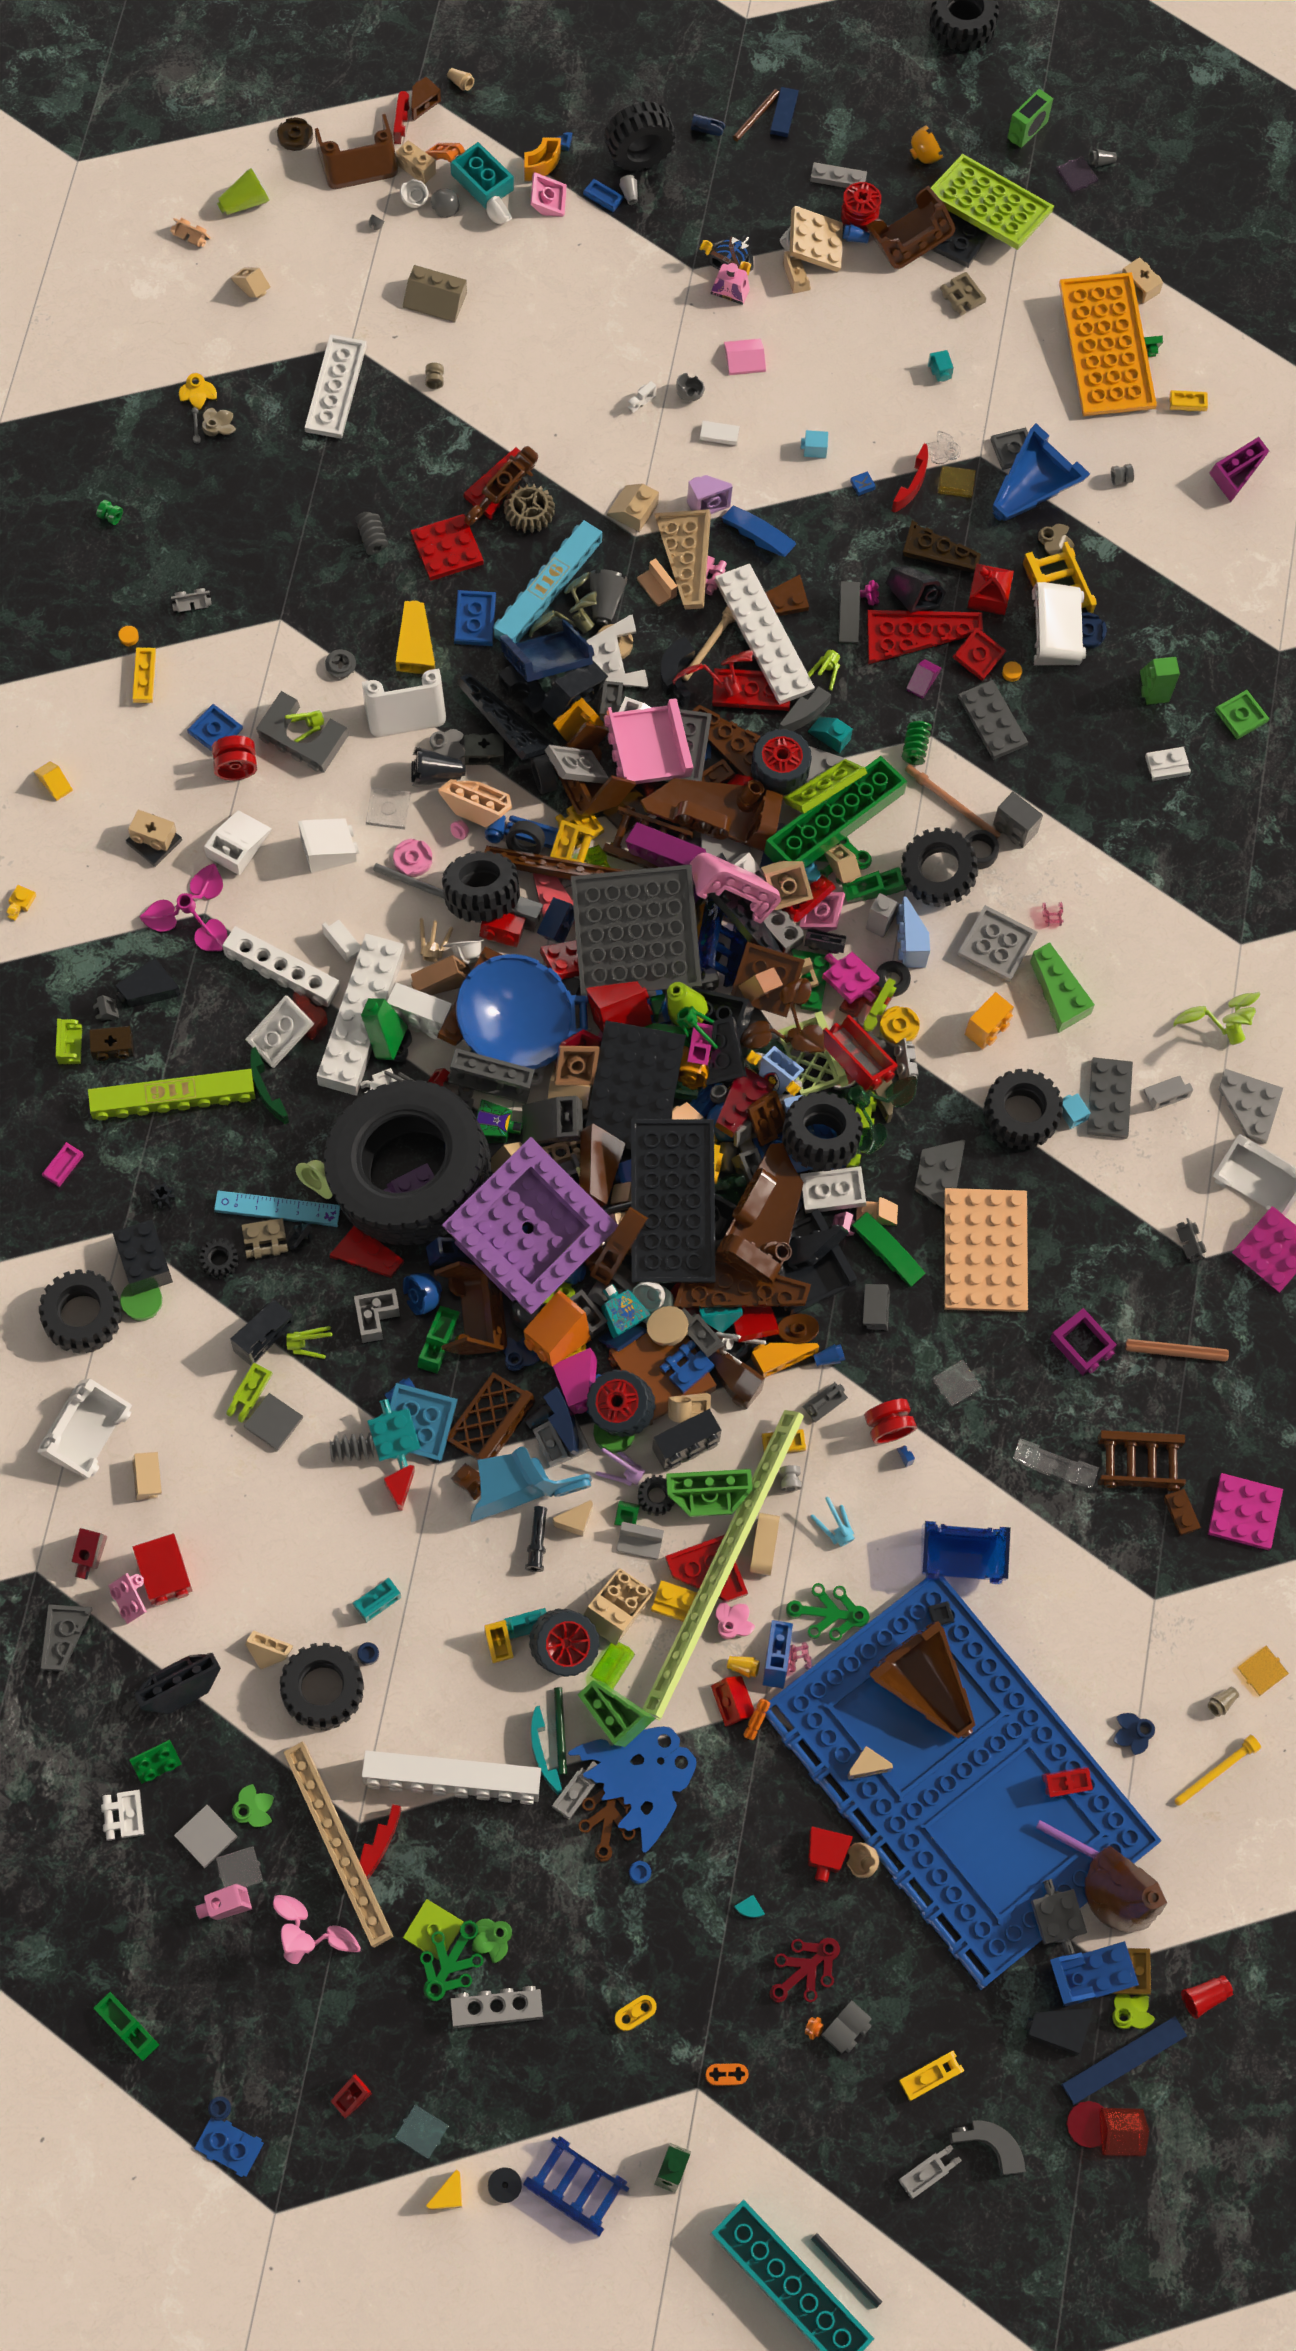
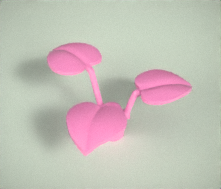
[273,1895,361,1964]

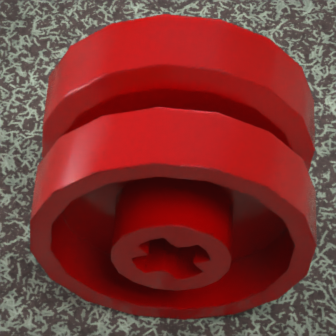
[212,735,257,781]
[864,1399,917,1444]

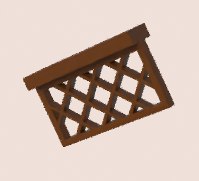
[447,1372,536,1460]

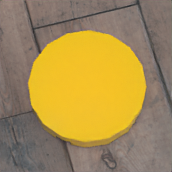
[880,1006,920,1044]

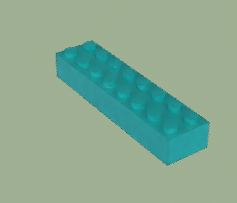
[710,2199,875,2351]

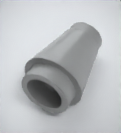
[619,175,638,205]

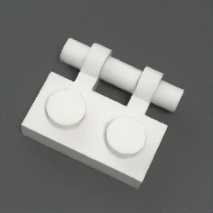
[101,1790,144,1841]

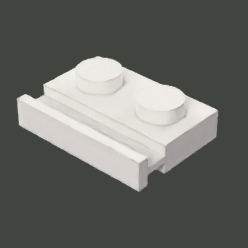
[1145,747,1191,781]

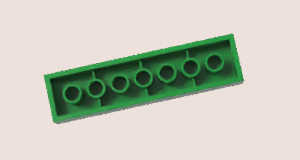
[764,756,907,868]

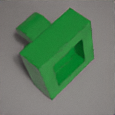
[1144,335,1163,357]

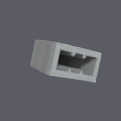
[866,893,900,938]

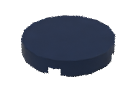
[1082,612,1107,649]

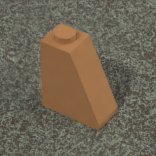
[411,955,471,995]

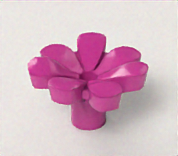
[860,580,879,605]

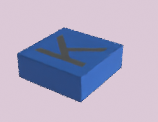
[850,471,876,496]

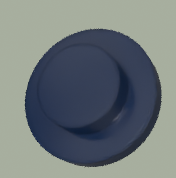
[208,2097,231,2120]

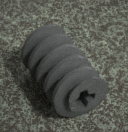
[356,512,388,555]
[330,1433,374,1462]

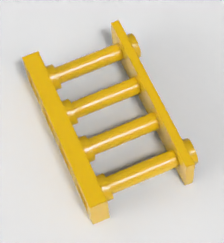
[1023,542,1097,613]

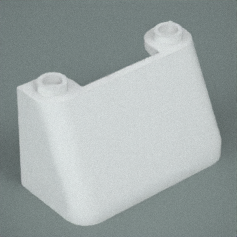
[1032,582,1086,665]
[362,669,446,737]
[1213,1134,1296,1216]
[37,1379,132,1478]

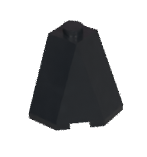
[885,566,946,613]

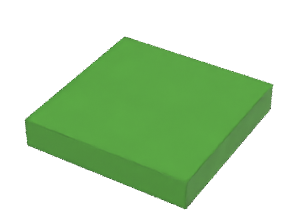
[1215,690,1269,739]

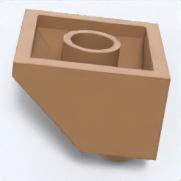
[554,1046,600,1085]

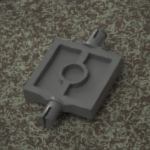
[1031,1879,1087,1956]

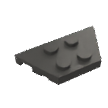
[914,1140,965,1209]

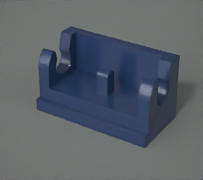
[536,897,575,943]

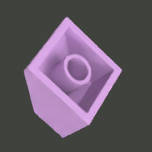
[687,475,733,514]

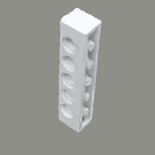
[223,926,340,1007]

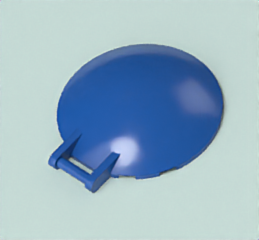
[456,954,589,1070]

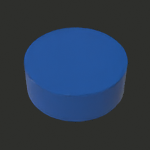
[629,1861,651,1884]

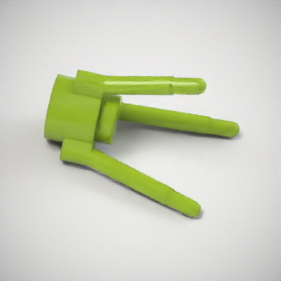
[807,650,840,691]
[285,710,324,743]
[287,1326,333,1359]

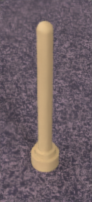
[682,606,736,681]

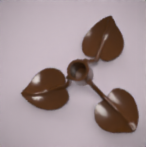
[740,978,825,1053]

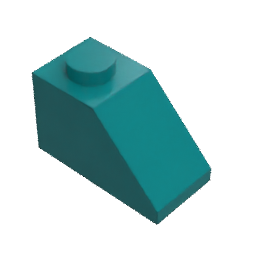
[808,717,853,753]

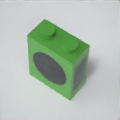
[1007,89,1053,148]

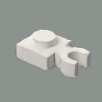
[628,381,656,413]
[360,1068,397,1093]

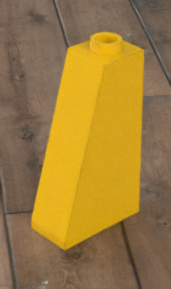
[396,600,435,674]

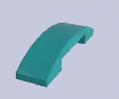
[531,1706,562,1795]

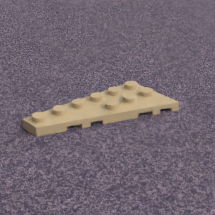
[654,509,711,610]

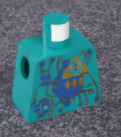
[601,1285,651,1338]

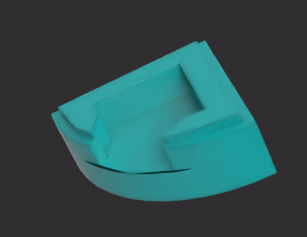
[734,1895,765,1918]

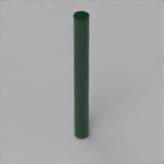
[554,1687,567,1775]

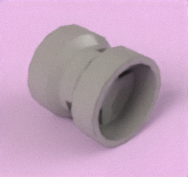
[780,1465,802,1491]

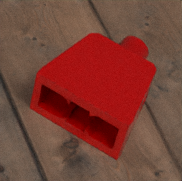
[808,1827,853,1883]

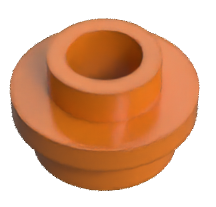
[805,2017,824,2040]

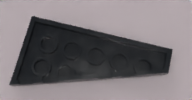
[708,853,782,952]

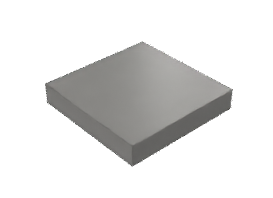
[174,1805,237,1868]

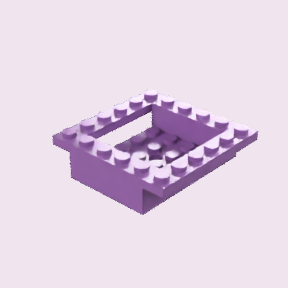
[441,1137,618,1315]

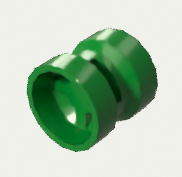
[96,500,123,525]

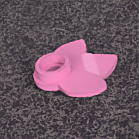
[715,1601,755,1639]

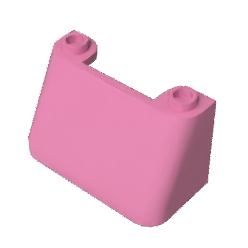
[690,853,781,924]

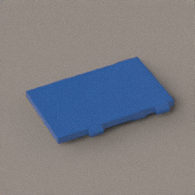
[194,2117,264,2177]

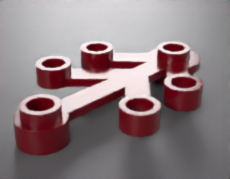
[769,1938,840,2003]

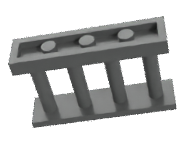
[448,1048,535,1104]

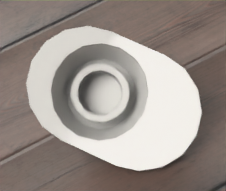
[443,939,484,964]

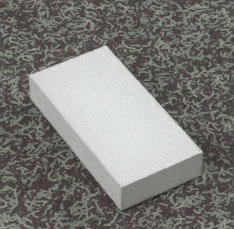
[700,421,740,446]

